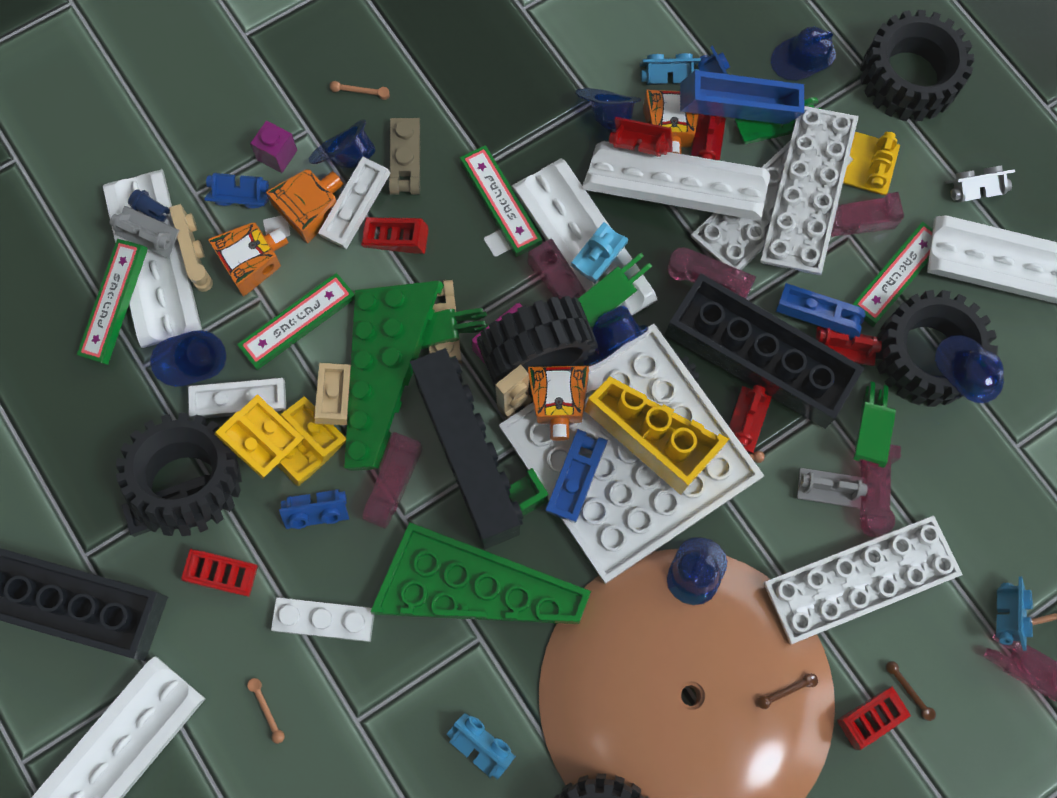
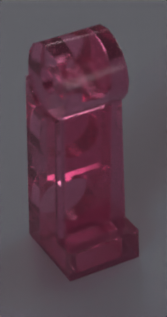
[831,192,904,237]
[527,238,586,300]
[667,247,756,299]
[363,432,423,529]
[860,445,901,538]

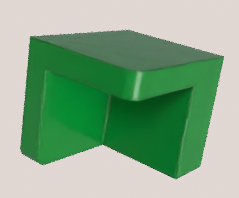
[509,468,549,516]

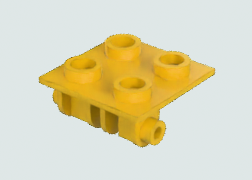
[843,132,900,196]

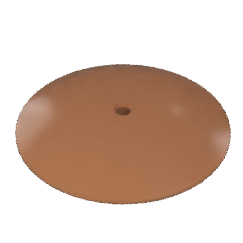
[539,549,835,798]

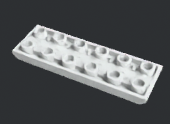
[760,106,859,276]
[691,140,853,275]
[583,141,770,221]
[511,158,657,330]
[103,169,203,348]
[927,215,1057,304]
[764,516,963,645]
[31,656,206,798]

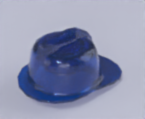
[771,27,836,81]
[576,88,641,129]
[309,119,376,168]
[584,306,649,366]
[150,330,227,387]
[935,336,1004,403]
[667,537,728,605]

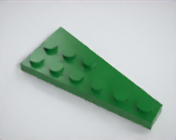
[344,281,444,471]
[370,522,591,624]

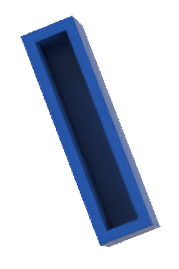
[680,70,804,124]

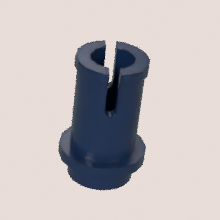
[128,189,170,223]

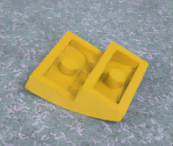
[214,394,304,479]
[277,396,346,487]

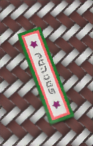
[460,145,542,257]
[852,222,933,327]
[77,238,148,365]
[237,273,355,370]

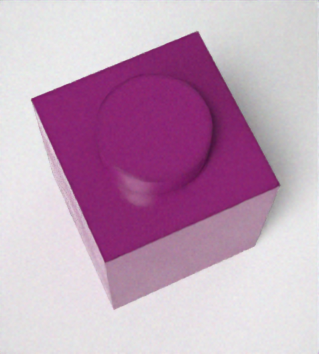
[250,120,298,173]

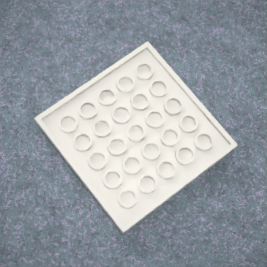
[499,324,764,584]

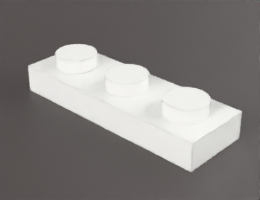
[318,157,391,249]
[188,378,286,420]
[271,597,374,642]

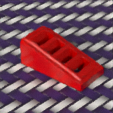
[361,217,429,254]
[181,549,258,597]
[837,686,911,750]

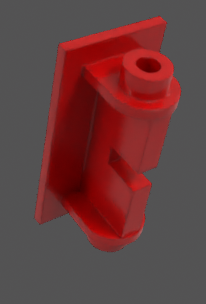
[691,114,726,161]
[609,117,673,157]
[815,326,882,366]
[729,385,772,453]

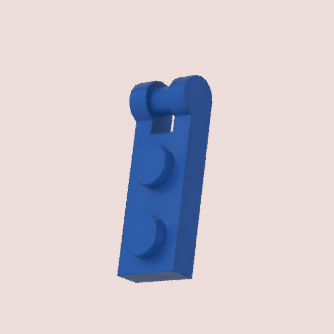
[776,283,866,340]
[546,429,608,524]

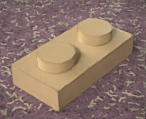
[314,363,351,425]

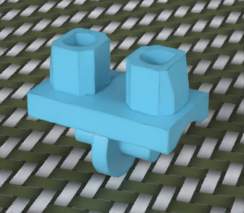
[571,222,628,283]

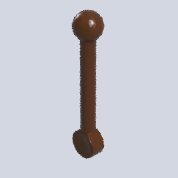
[886,661,936,721]
[757,673,818,709]

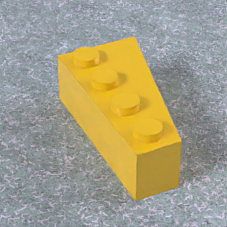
[584,376,729,495]

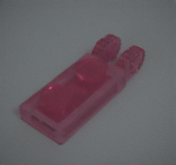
[984,631,1057,702]

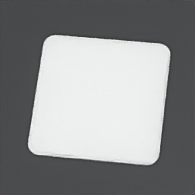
[263,216,291,237]
[484,230,511,257]

